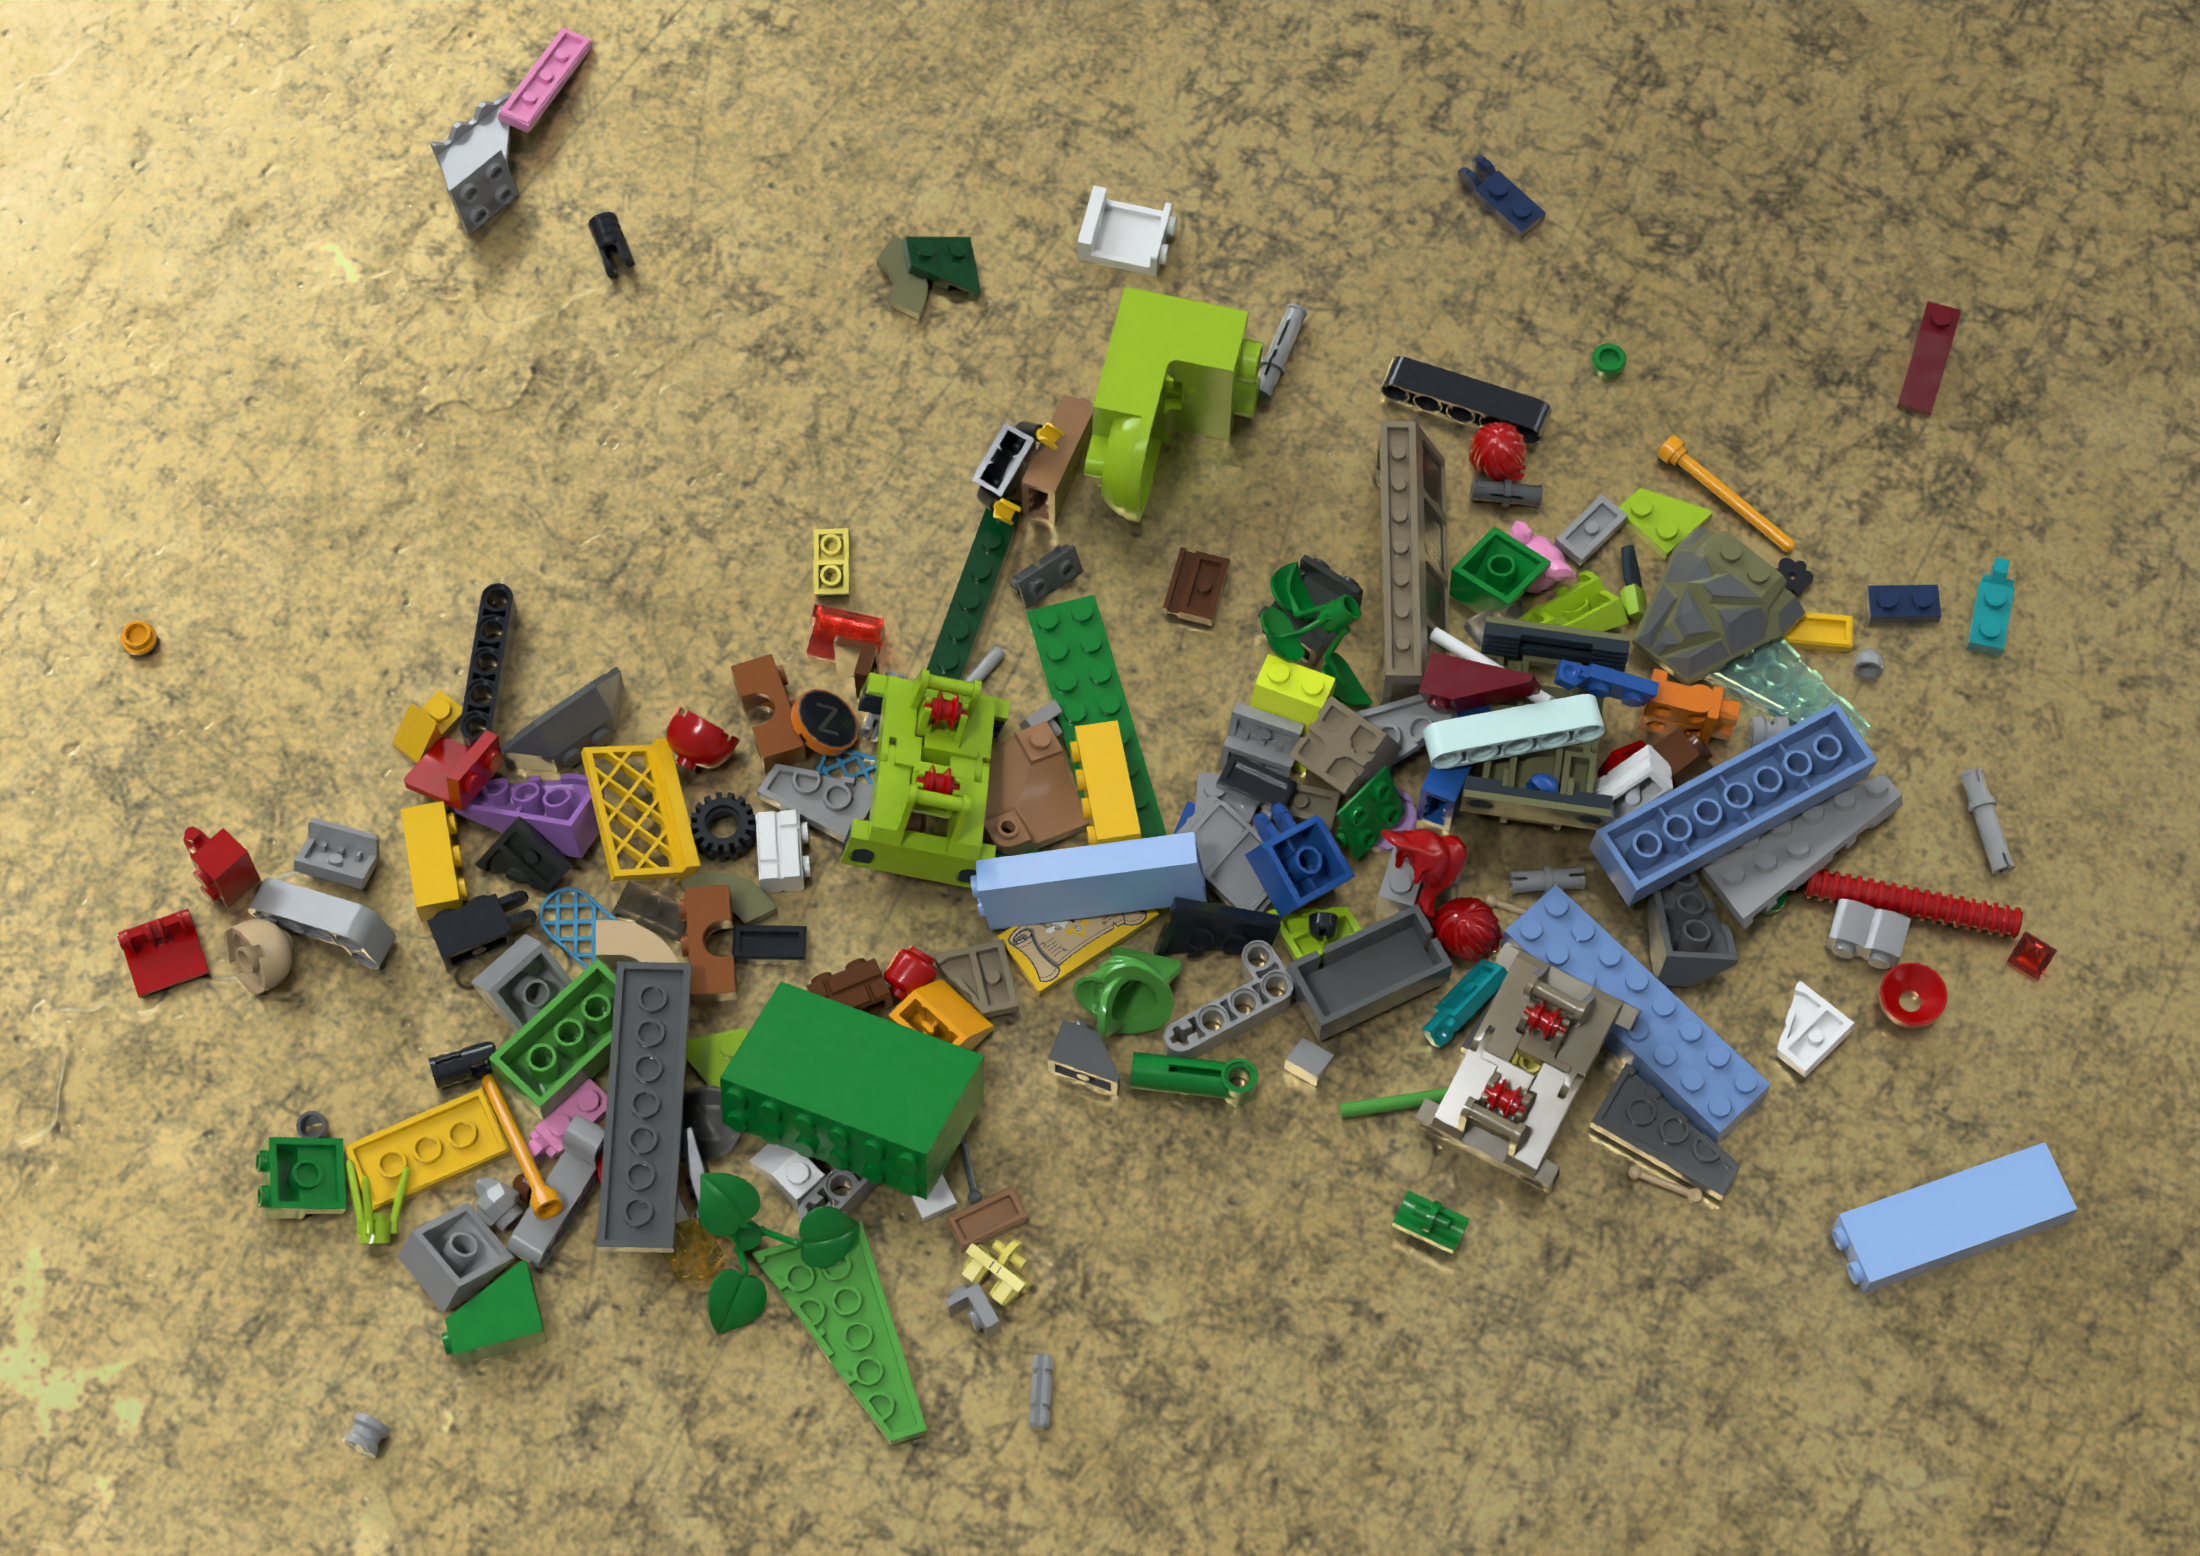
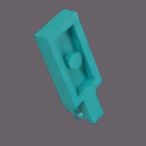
[1966,557,2015,656]
[1421,959,1508,1048]

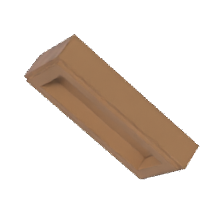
[945,1186,1029,1253]

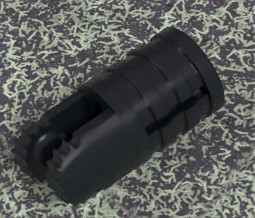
[588,212,635,278]
[428,1041,496,1089]

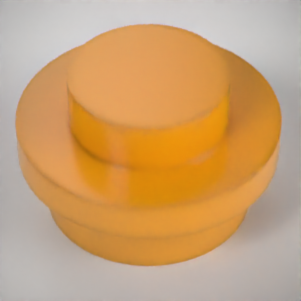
[120,620,157,655]

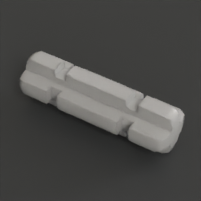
[1029,1354,1053,1430]

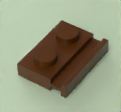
[1163,547,1230,626]

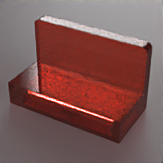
[806,604,885,663]

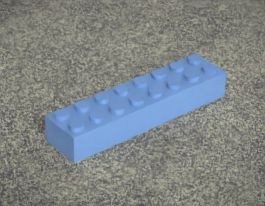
[1589,702,1878,906]
[1501,884,1771,1145]

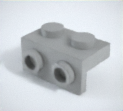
[294,818,380,890]

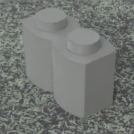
[1825,899,1911,969]

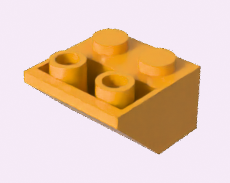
[888,979,994,1051]

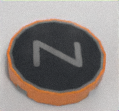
[790,689,859,756]

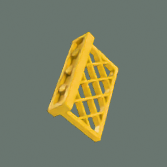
[581,738,700,883]

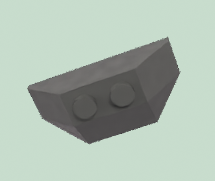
[500,667,624,772]

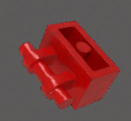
[183,827,261,908]

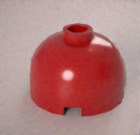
[666,705,740,772]

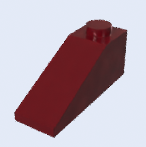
[1897,301,1961,416]
[1418,652,1541,712]

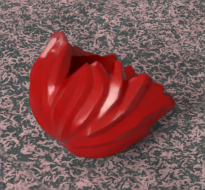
[1468,422,1528,481]
[1433,897,1503,963]

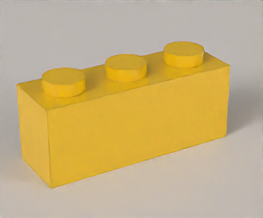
[400,801,468,921]

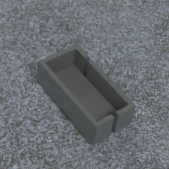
[1286,904,1452,1042]

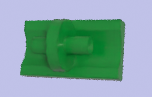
[1392,1190,1470,1255]

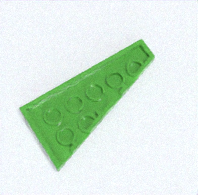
[752,1220,927,1445]

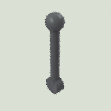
[959,1133,982,1204]

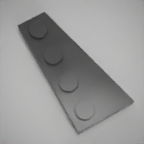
[1590,1063,1740,1201]

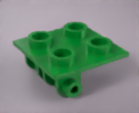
[1334,766,1406,860]

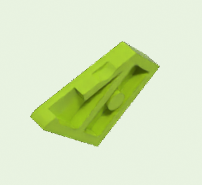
[1618,488,1713,560]
[1268,907,1362,963]
[687,1028,747,1090]

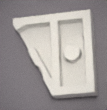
[1777,981,1855,1078]

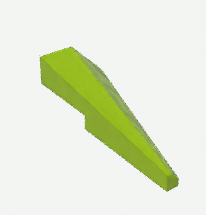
[1479,569,1629,652]

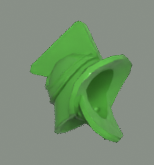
[1072,946,1181,1037]

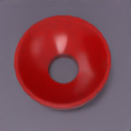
[1879,962,1947,1029]

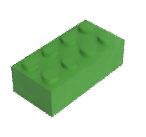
[489,959,616,1120]

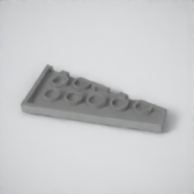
[1698,774,1903,929]

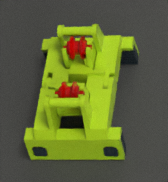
[841,669,1010,888]

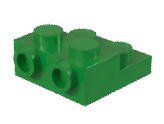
[255,1137,347,1219]

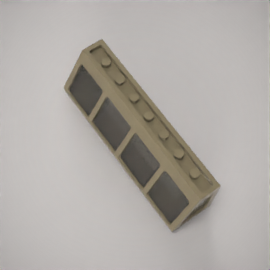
[1375,421,1450,705]

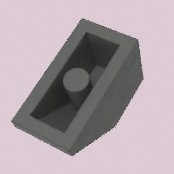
[1048,1020,1120,1096]

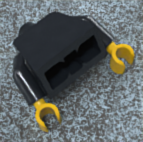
[971,421,1065,526]

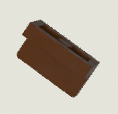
[834,636,880,704]

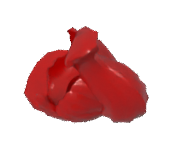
[1381,829,1467,919]

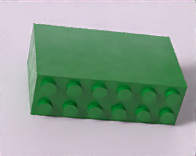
[720,981,984,1200]

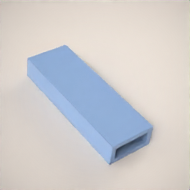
[971,832,1207,930]
[1832,1142,2077,1294]

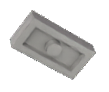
[1554,494,1628,566]

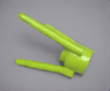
[346,1160,410,1244]

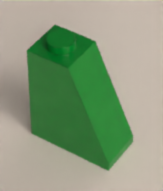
[441,1260,548,1366]

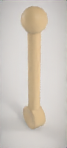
[1484,894,1527,915]
[1627,1165,1703,1204]

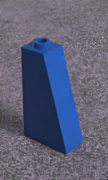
[1416,705,1490,831]

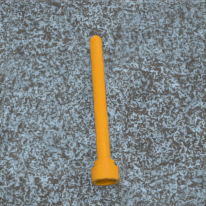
[1657,434,1795,552]
[481,1074,563,1220]

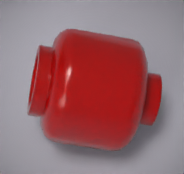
[883,945,938,1001]

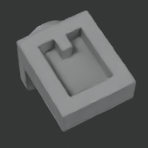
[944,1283,1001,1339]

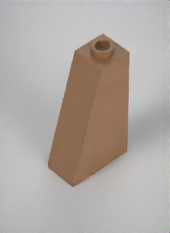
[1022,395,1093,525]

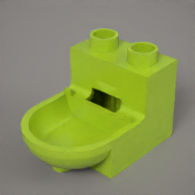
[1084,287,1263,523]

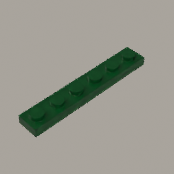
[926,498,1022,680]

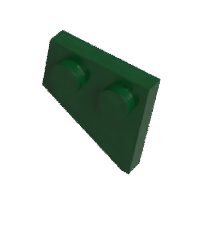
[902,236,981,300]

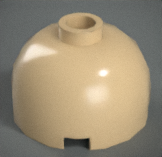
[224,919,294,994]

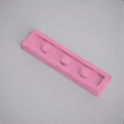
[498,27,592,133]

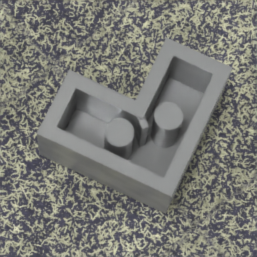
[1375,846,1468,917]

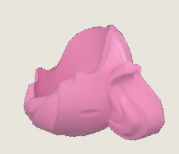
[1509,520,1576,593]

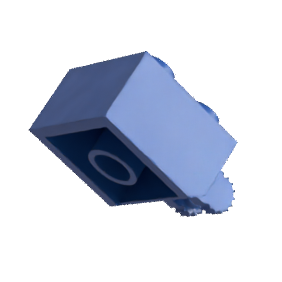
[1245,803,1355,918]

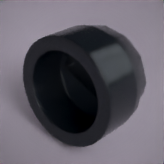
[1309,912,1338,941]

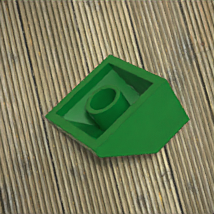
[1449,526,1551,613]

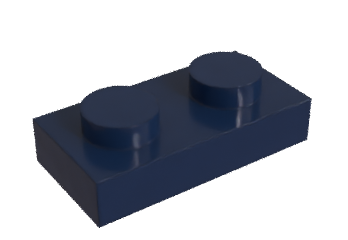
[1865,585,1941,623]

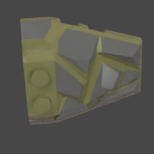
[1632,527,1805,686]

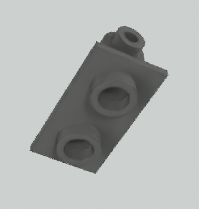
[1009,545,1083,608]

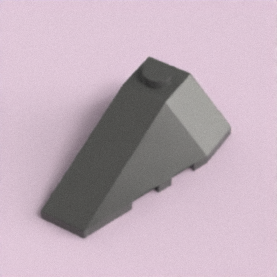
[1646,871,1738,987]

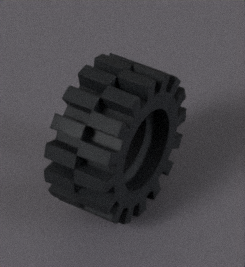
[690,792,757,863]

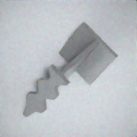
[430,92,519,235]

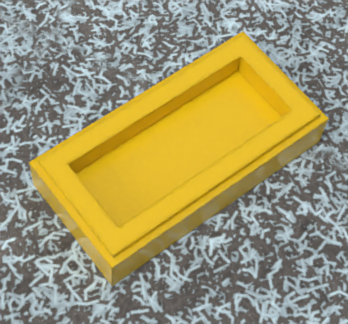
[1780,612,1853,653]

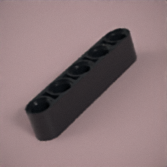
[1380,356,1552,444]
[460,583,517,747]

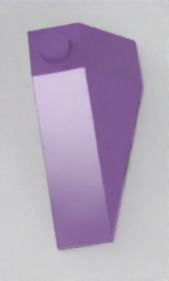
[447,773,606,858]

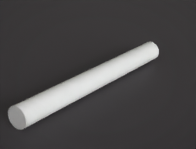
[1430,627,1554,703]

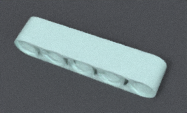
[1423,694,1605,769]

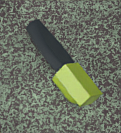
[1620,545,1647,622]

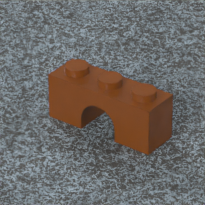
[731,654,808,773]
[679,884,738,1003]

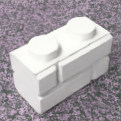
[1593,745,1673,823]
[756,810,811,893]

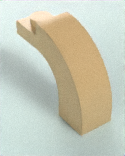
[596,920,679,967]

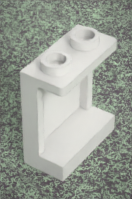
[1077,185,1177,276]

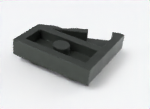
[475,816,573,893]

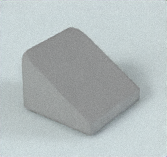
[1284,1037,1335,1086]

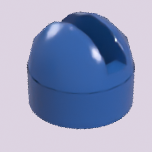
[1526,773,1558,793]

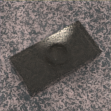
[613,881,687,943]

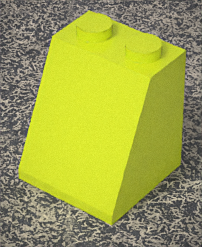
[1250,654,1336,775]

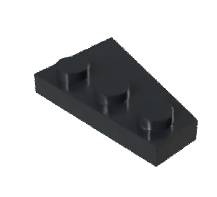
[1153,897,1281,957]

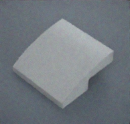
[1219,702,1305,779]

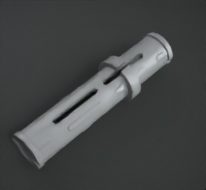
[1258,303,1307,402]
[1960,768,2016,875]

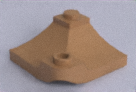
[982,721,1089,855]

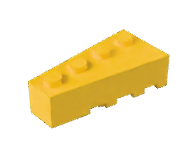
[1069,720,1141,846]

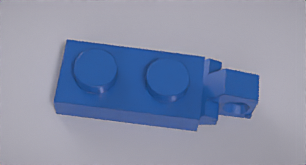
[1554,659,1659,707]

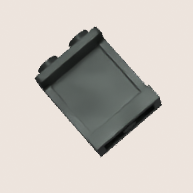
[1256,555,1363,668]

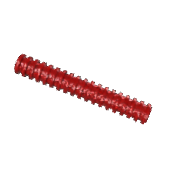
[1805,869,2023,939]

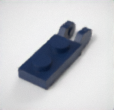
[1457,155,1546,238]

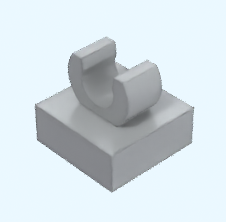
[1019,699,1063,738]

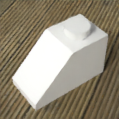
[749,1143,825,1212]

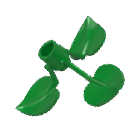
[1260,562,1374,706]
[698,1173,859,1333]

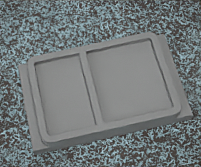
[1176,794,1271,912]

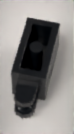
[427,890,537,972]

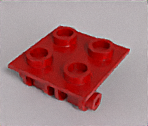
[117,909,209,997]

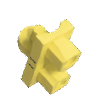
[961,1239,1034,1306]

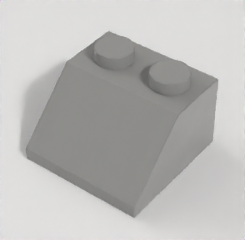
[471,934,572,1032]
[397,1202,514,1313]

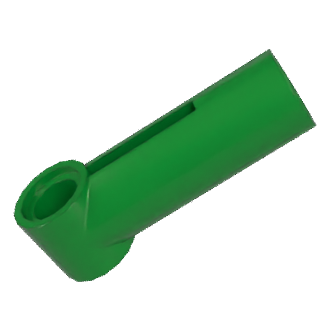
[1130,1052,1258,1106]

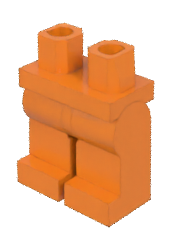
[1637,668,1741,746]

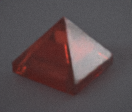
[2007,931,2057,980]

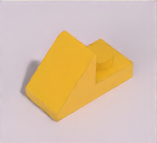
[392,689,463,764]

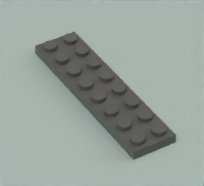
[596,962,693,1253]

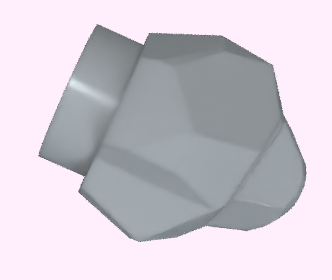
[474,1177,524,1231]

